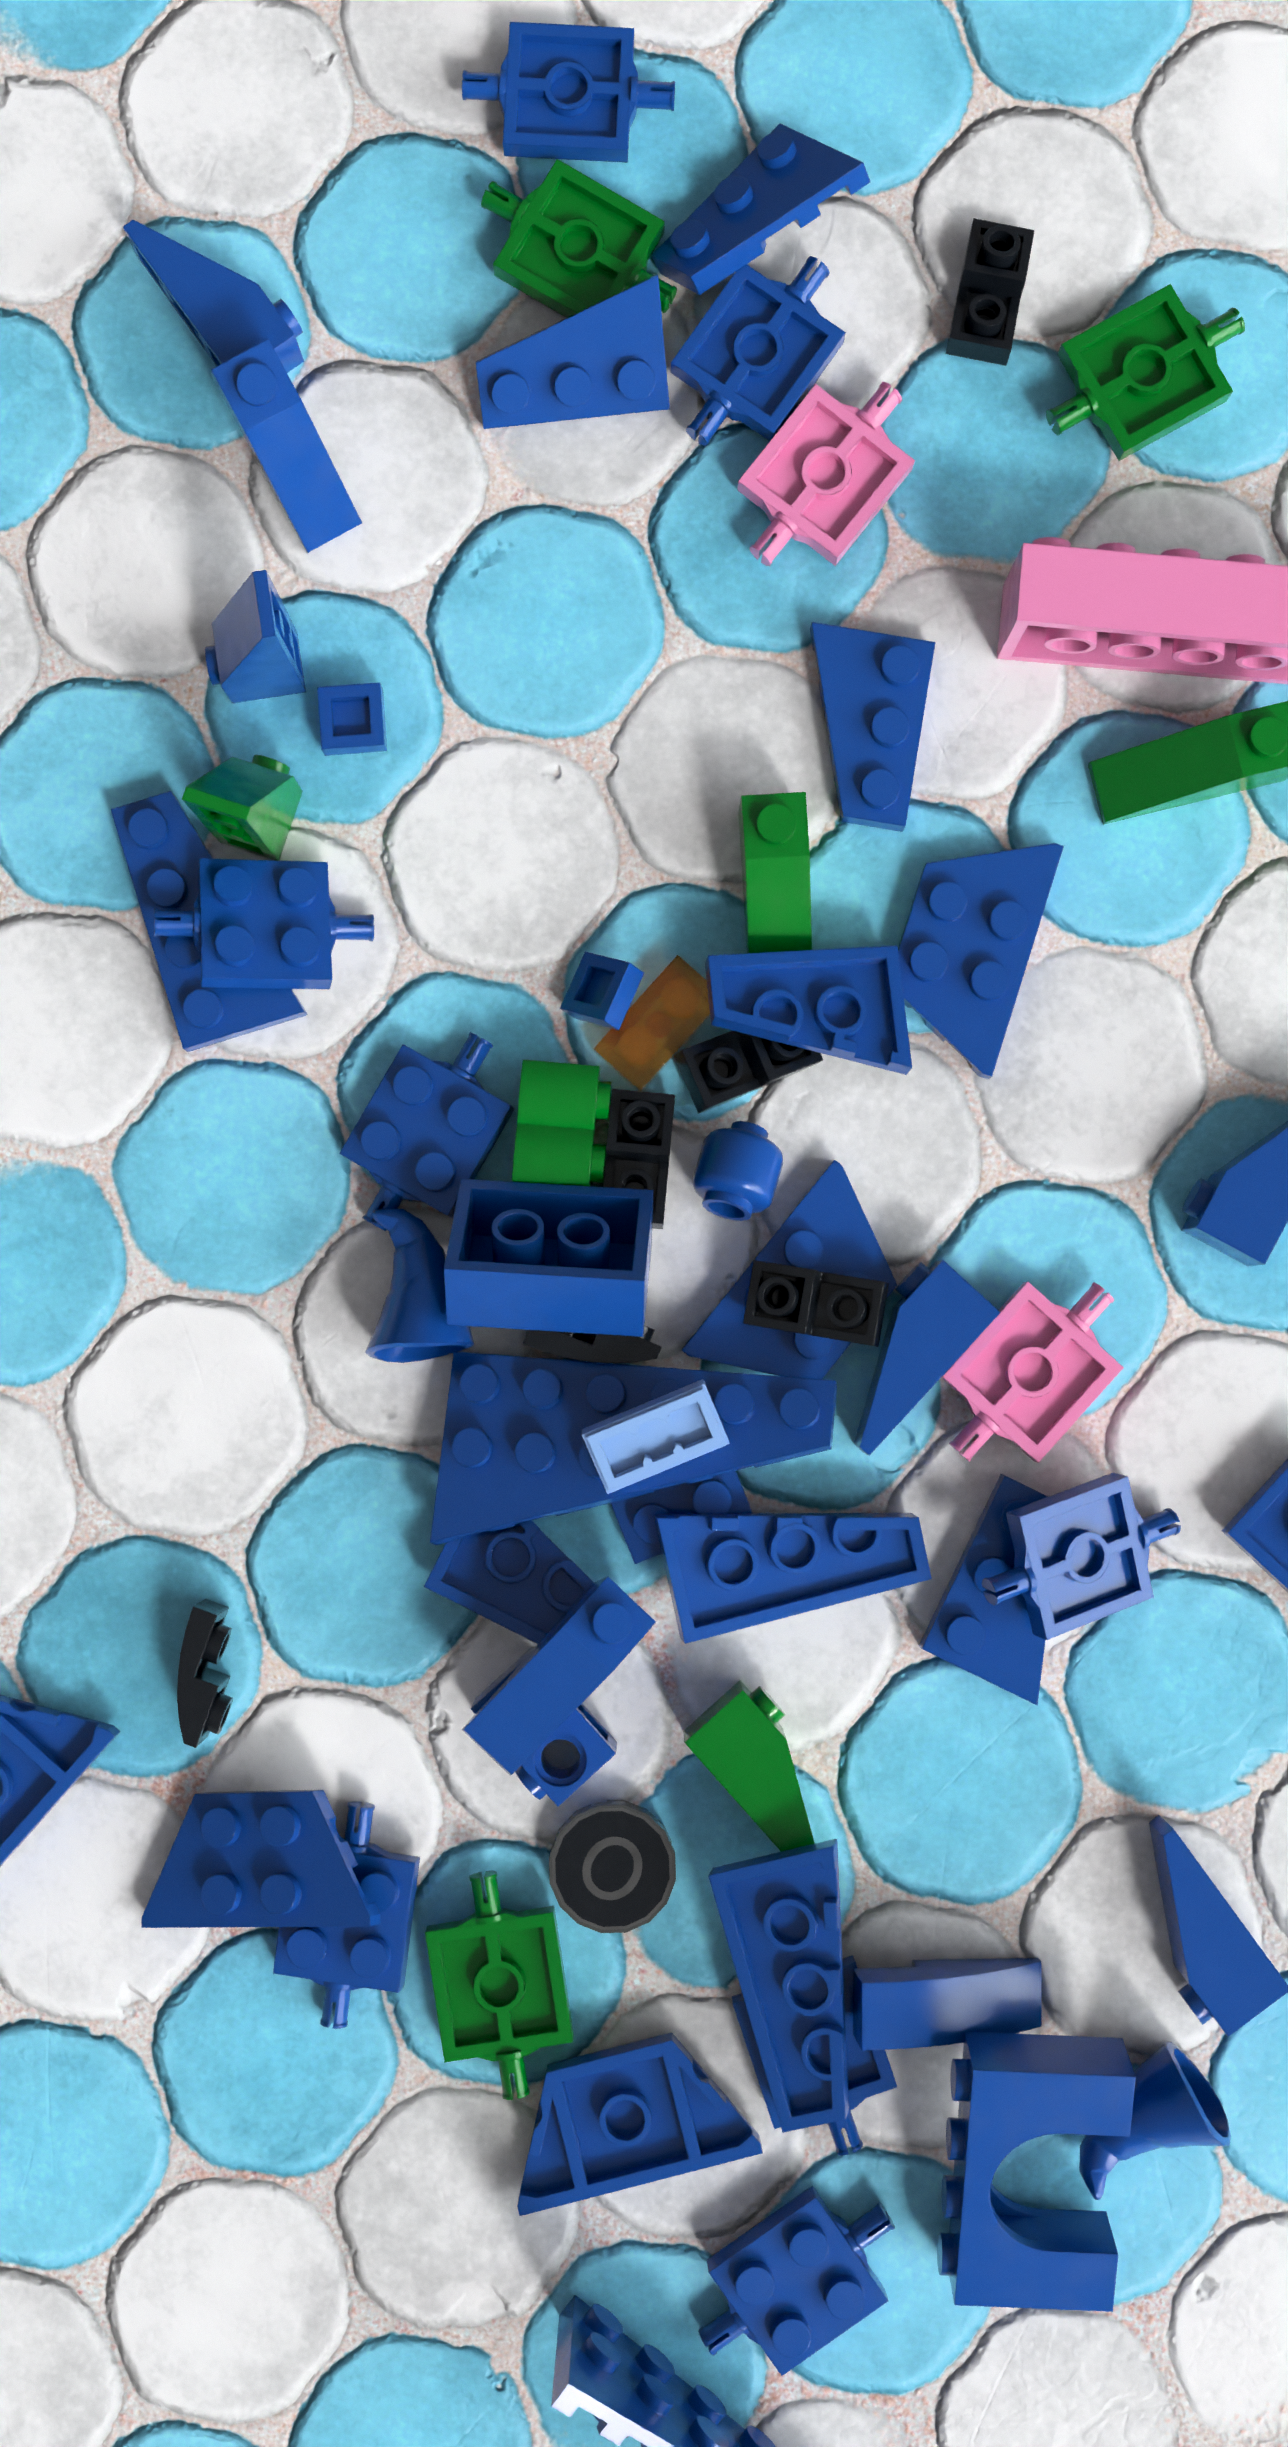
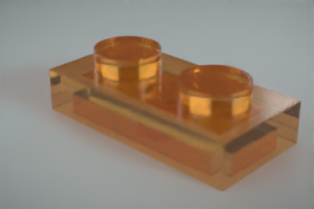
[594,955,710,1092]

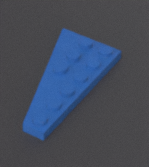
[430,1352,837,1545]
[551,2295,776,2447]

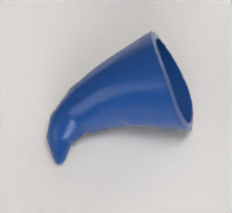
[365,1209,474,1363]
[1079,2042,1231,2200]

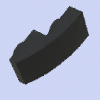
[945,218,1035,366]
[674,1031,823,1114]
[603,1089,675,1229]
[743,1260,889,1347]
[523,1325,662,1363]
[177,1599,233,1748]

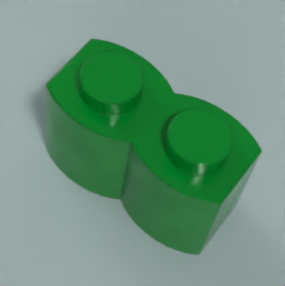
[512,1060,612,1186]

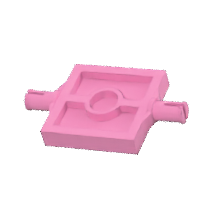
[737,382,915,566]
[941,1282,1124,1463]

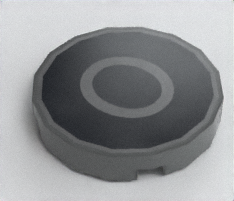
[549,1800,676,1933]

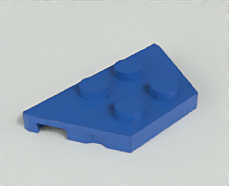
[898,843,1064,1079]
[682,1160,897,1379]
[0,1695,121,1867]
[141,1790,381,1928]
[517,2032,763,2216]

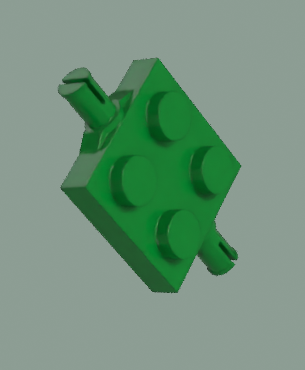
[481,159,677,318]
[1046,284,1245,461]
[425,1871,574,2100]

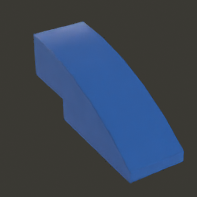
[853,1958,1042,2051]

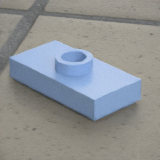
[582,1379,730,1494]

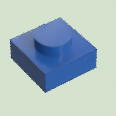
[317,682,387,756]
[560,952,644,1030]

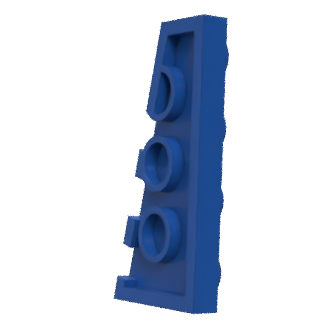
[111,791,308,1052]
[653,1513,932,1644]
[708,1839,849,2133]

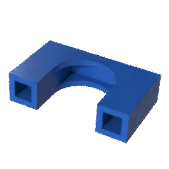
[937,2032,1136,2312]

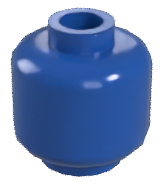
[692,1121,783,1221]

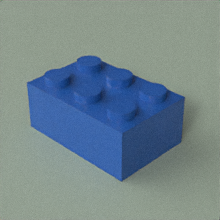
[444,1179,653,1337]

